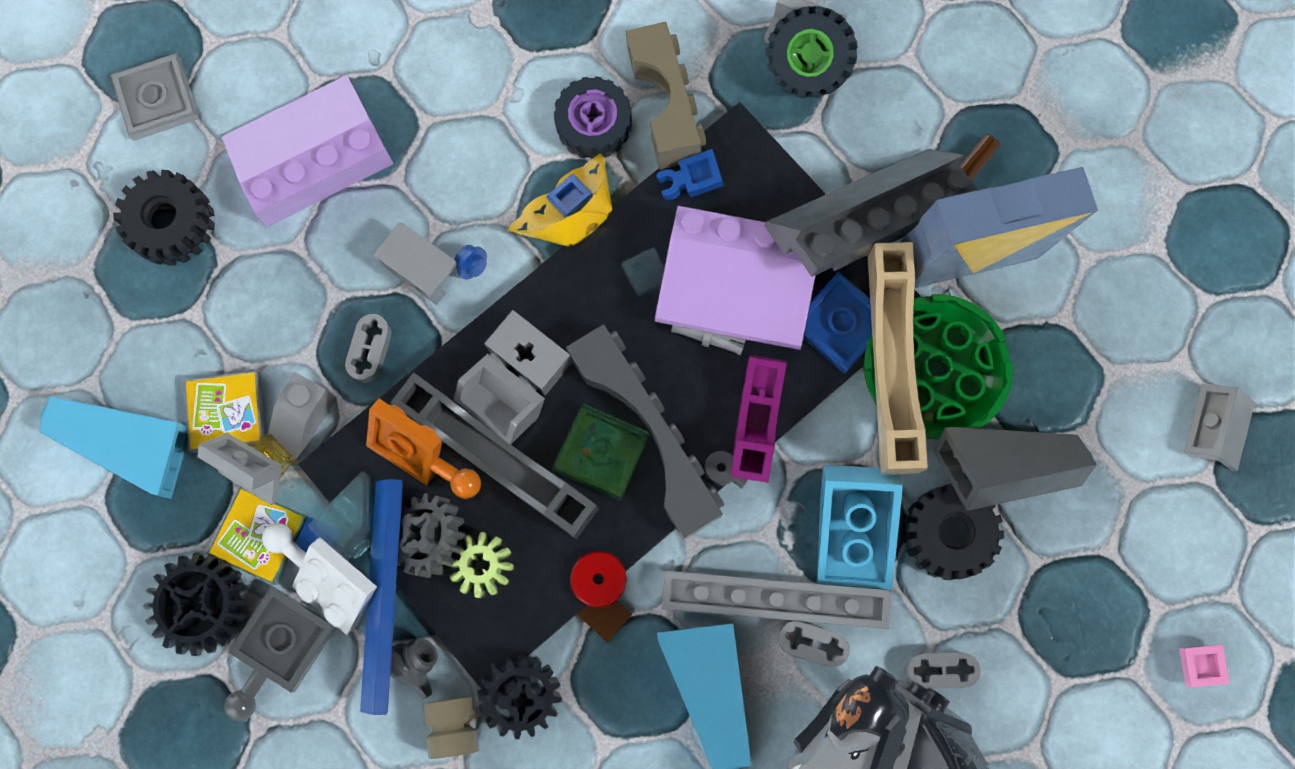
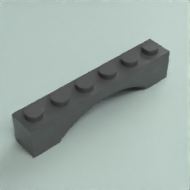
[566,324,724,541]
[390,372,599,540]

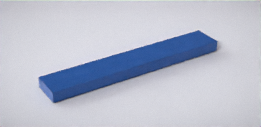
[360,479,403,715]

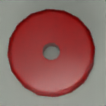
[570,551,627,608]

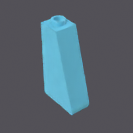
[39,396,188,499]
[657,624,752,769]

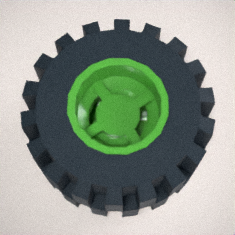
[766,6,858,99]

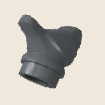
[390,639,438,699]

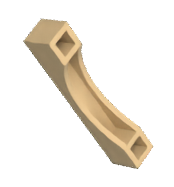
[868,242,928,475]

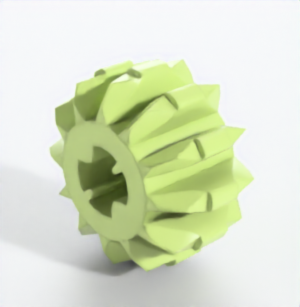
[450,532,514,598]

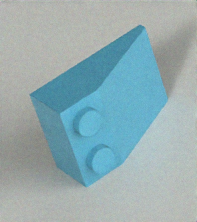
[817,465,903,590]

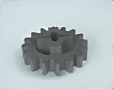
[397,493,465,578]

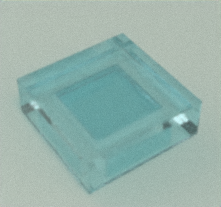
[622,247,665,297]

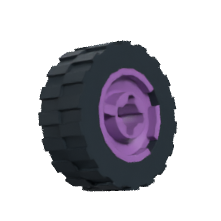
[554,76,632,159]

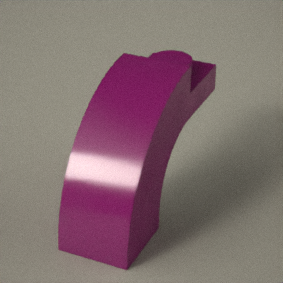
[731,355,787,483]

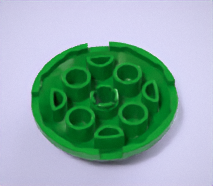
[864,294,1013,440]

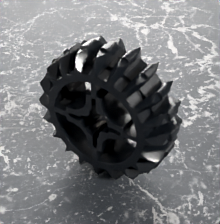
[143,553,251,656]

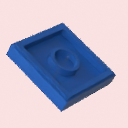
[803,271,872,374]

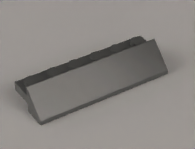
[764,149,978,277]

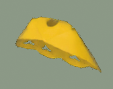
[506,153,612,246]

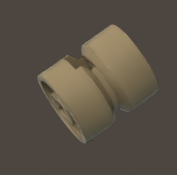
[423,696,479,759]

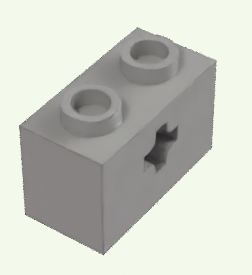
[485,310,572,396]

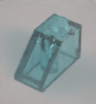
[307,471,375,560]

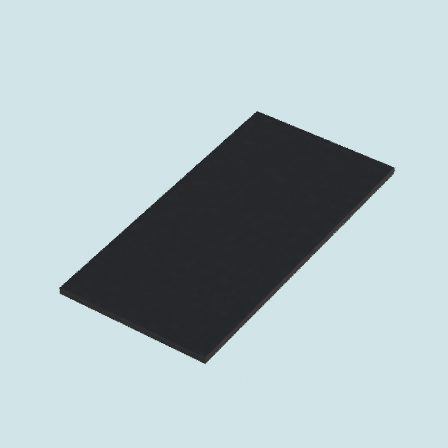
[298,102,921,689]

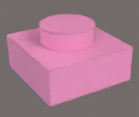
[1179,645,1230,688]

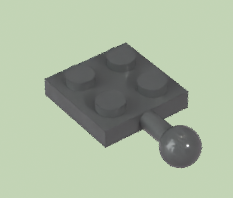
[224,587,336,721]

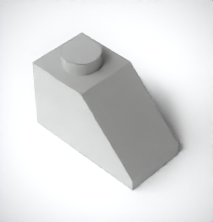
[266,372,337,460]

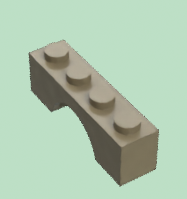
[625,22,706,170]

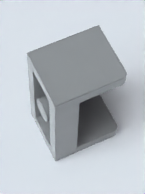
[454,354,545,445]

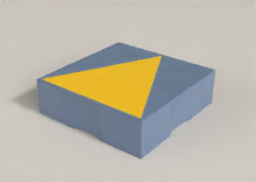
[900,167,1098,288]

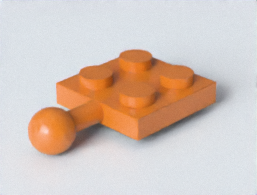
[366,399,481,499]

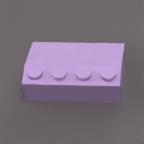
[221,75,393,227]
[655,206,815,350]

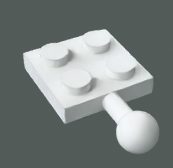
[262,523,377,635]

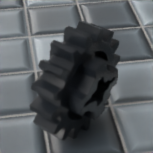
[477,653,562,740]

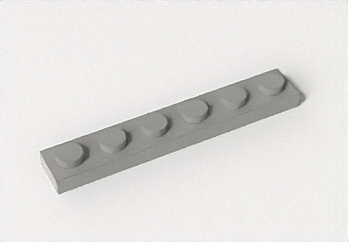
[662,571,891,629]

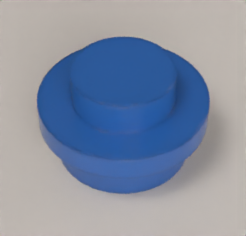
[454,245,487,280]

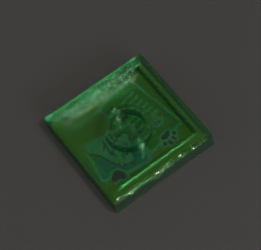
[552,403,650,501]

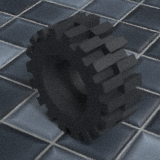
[113,169,215,266]
[902,484,1004,580]

